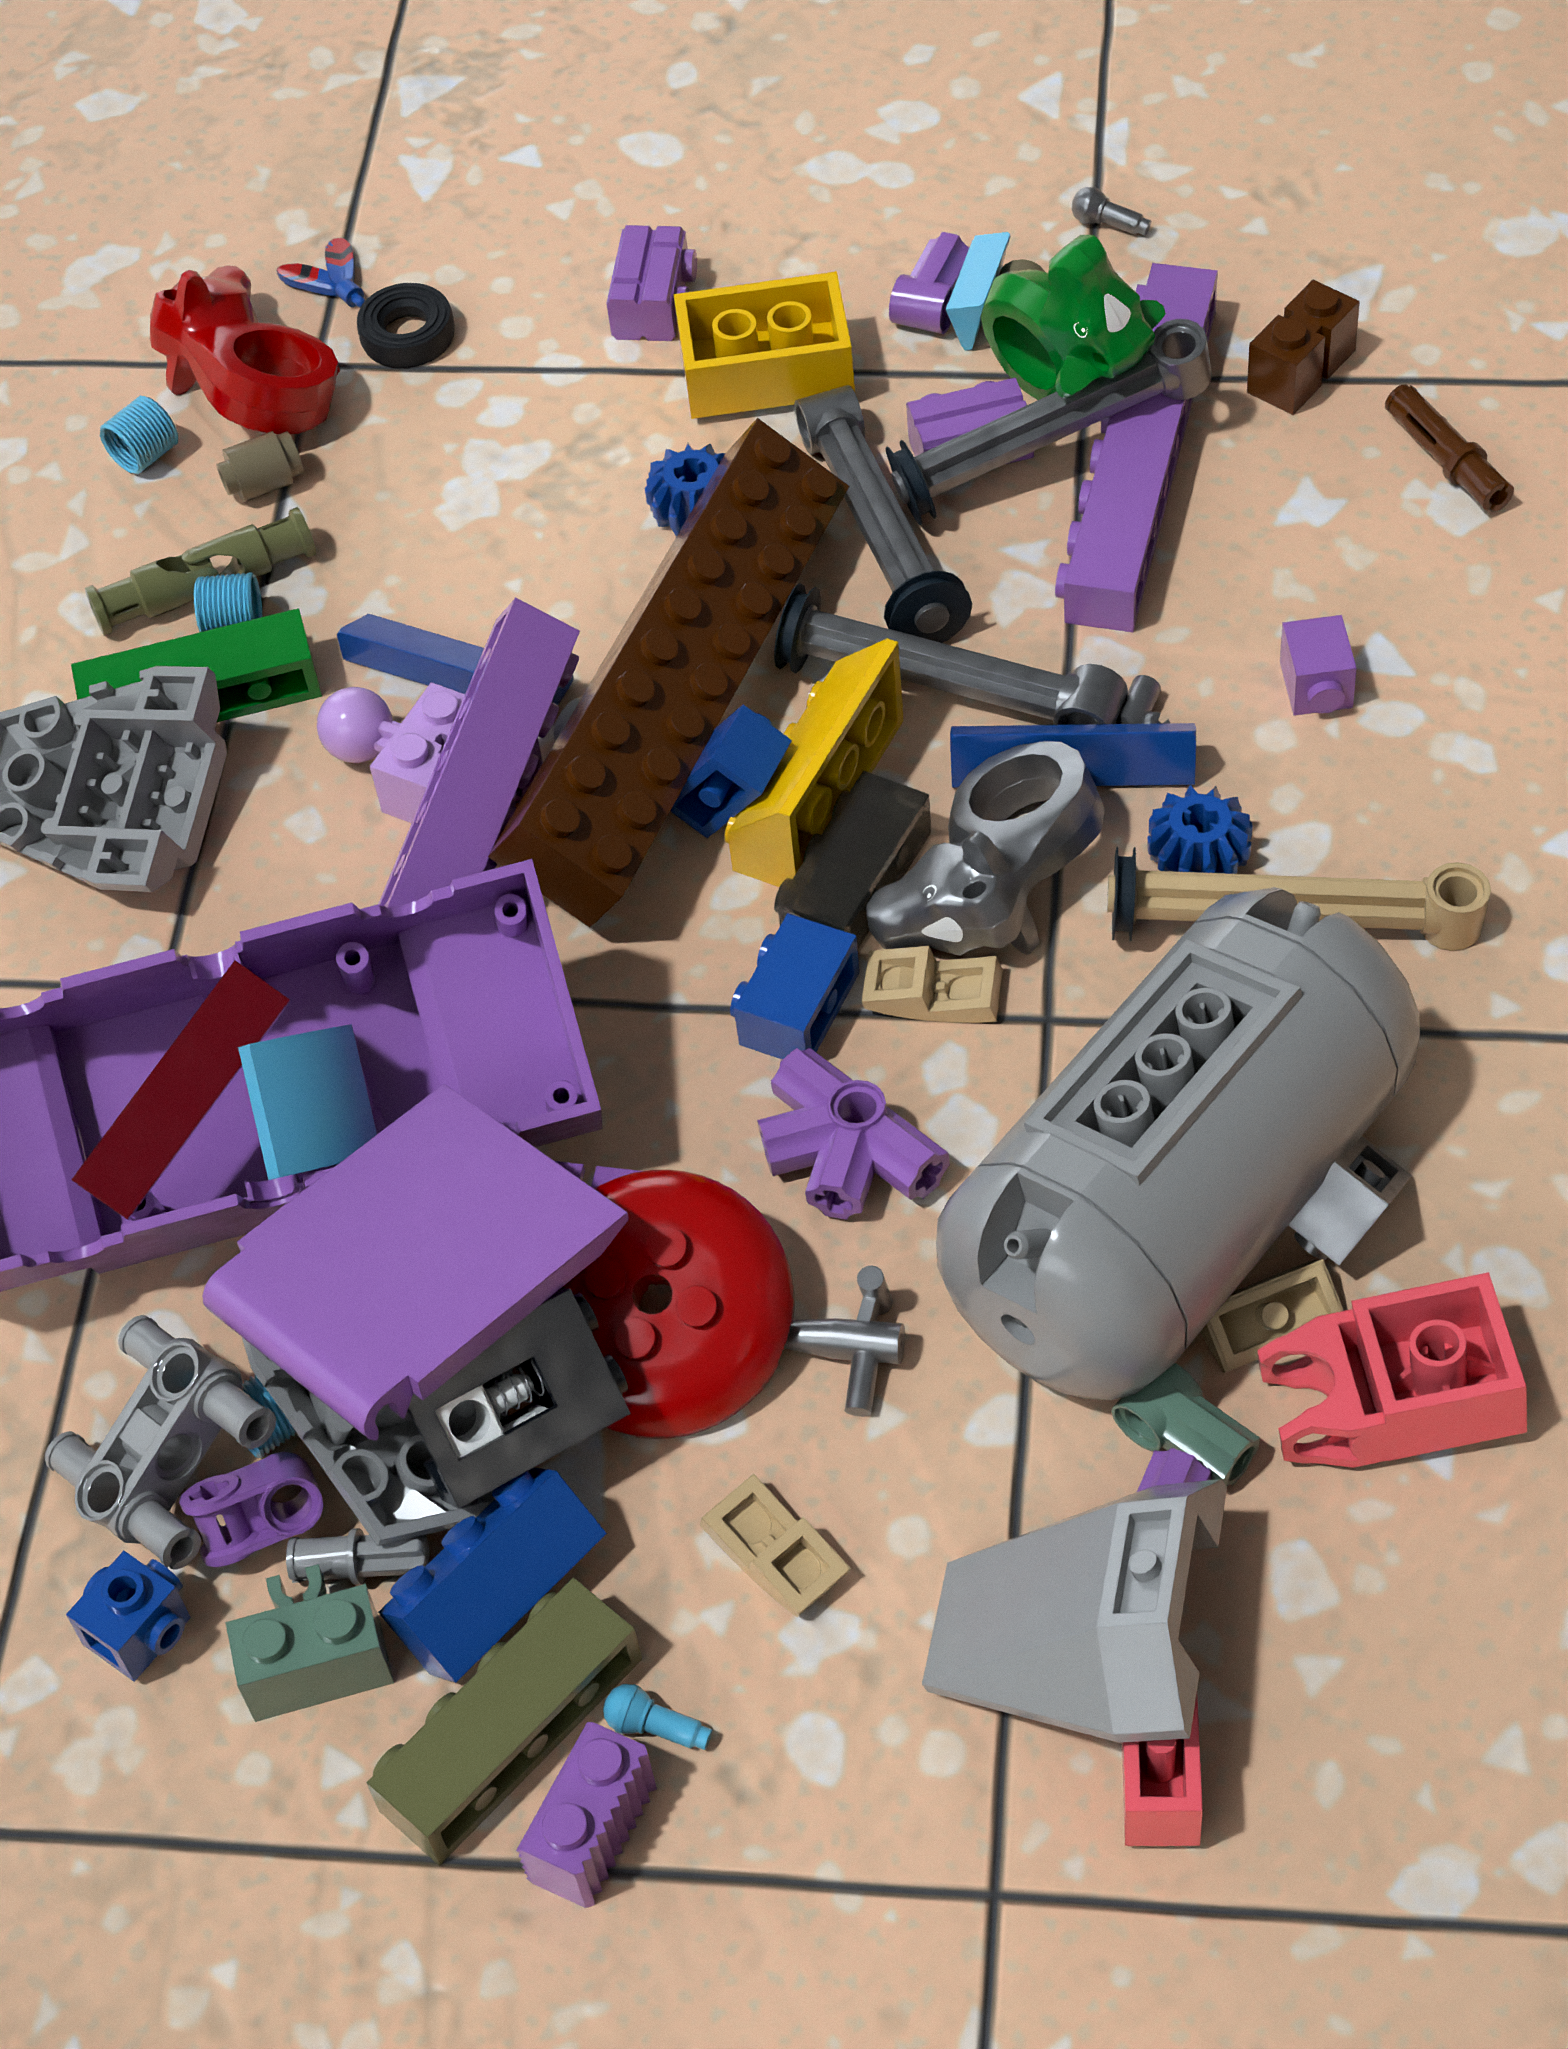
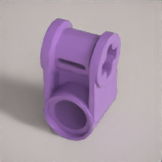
[179,1452,323,1567]

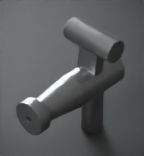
[784,1265,905,1417]

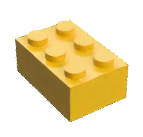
[674,271,855,419]

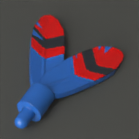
[276,238,366,308]

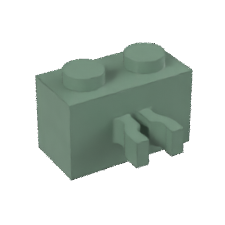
[225,1564,394,1722]

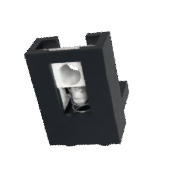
[407,1287,631,1509]

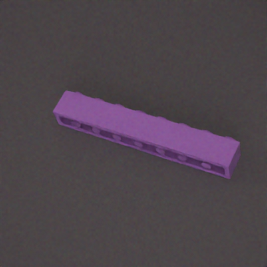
[1055,263,1218,633]

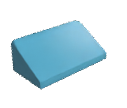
[946,232,1011,350]

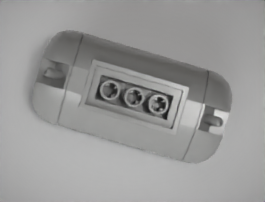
[936,887,1420,1400]

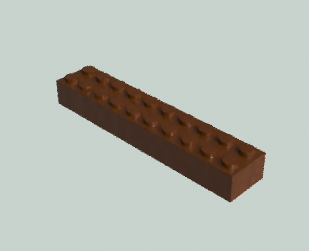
[488,418,850,928]

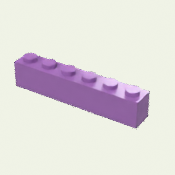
[378,597,580,907]

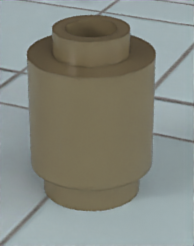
[216,431,304,502]

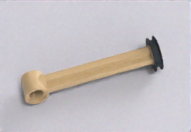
[1107,847,1491,951]

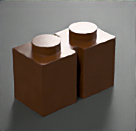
[1247,279,1360,415]

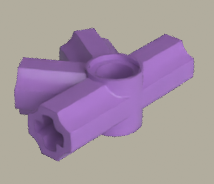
[757,1048,950,1220]

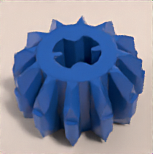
[645,443,726,537]
[1147,784,1253,874]

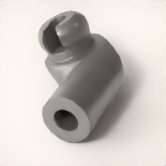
[1117,675,1170,724]

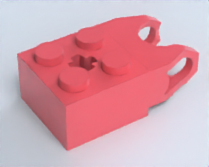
[1257,1272,1527,1468]

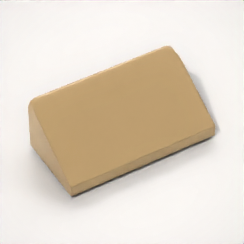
[1200,1259,1344,1373]

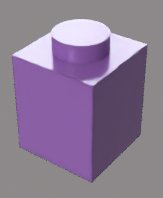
[1280,615,1357,716]

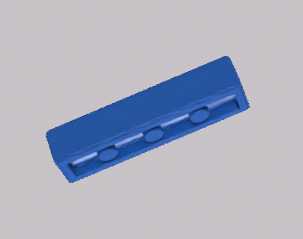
[337,614,574,705]
[950,723,1196,788]

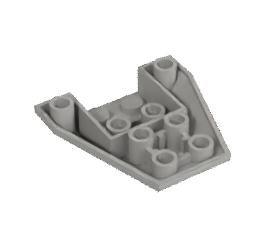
[922,1479,1227,1743]

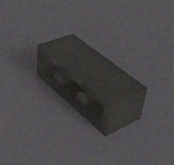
[774,770,931,948]

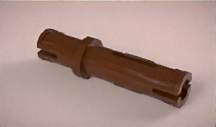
[1385,384,1514,512]

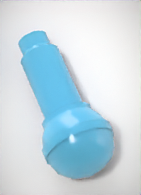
[603,1684,713,1750]

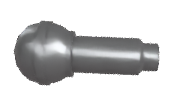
[1071,187,1151,236]

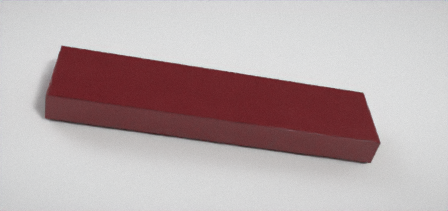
[71,960,290,1220]

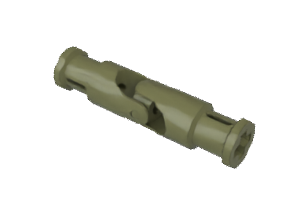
[84,507,316,636]

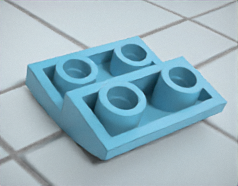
[238,1024,377,1180]

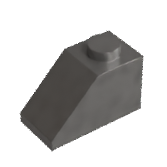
[1289,1136,1412,1265]

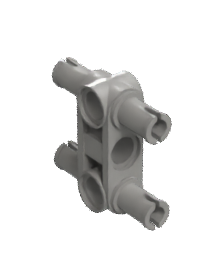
[45,1315,276,1570]

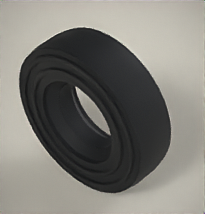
[357,283,455,368]

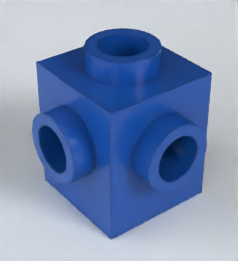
[66,1550,191,1682]

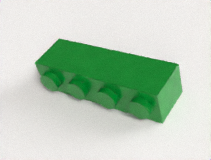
[71,608,322,723]

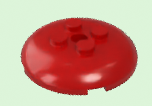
[563,1170,795,1439]

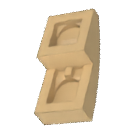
[861,946,1003,1023]
[700,1473,851,1617]

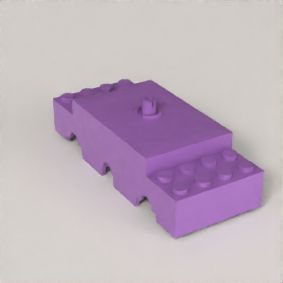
[0,859,603,1292]

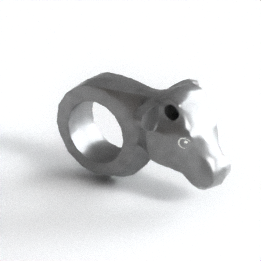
[867,741,1105,956]

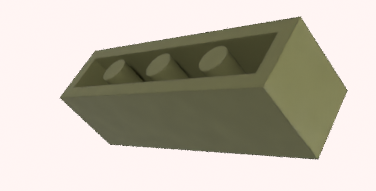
[366,1577,642,1866]

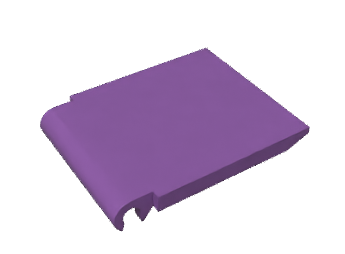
[202,1084,629,1440]

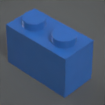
[670,704,792,838]
[730,913,860,1060]

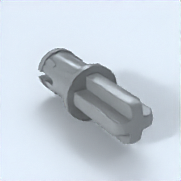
[286,1528,430,1585]

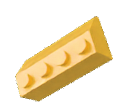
[725,638,904,894]

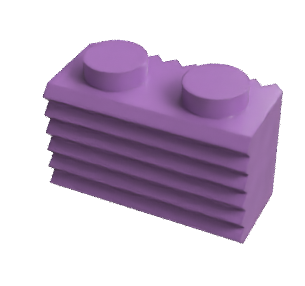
[516,1722,657,1908]

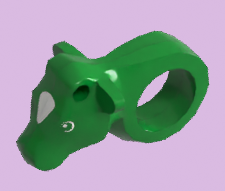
[981,235,1166,400]

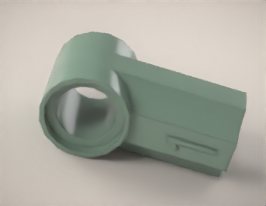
[1111,1363,1260,1486]

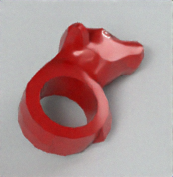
[149,265,340,434]

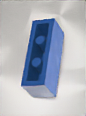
[378,1467,607,1683]

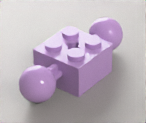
[317,682,543,823]

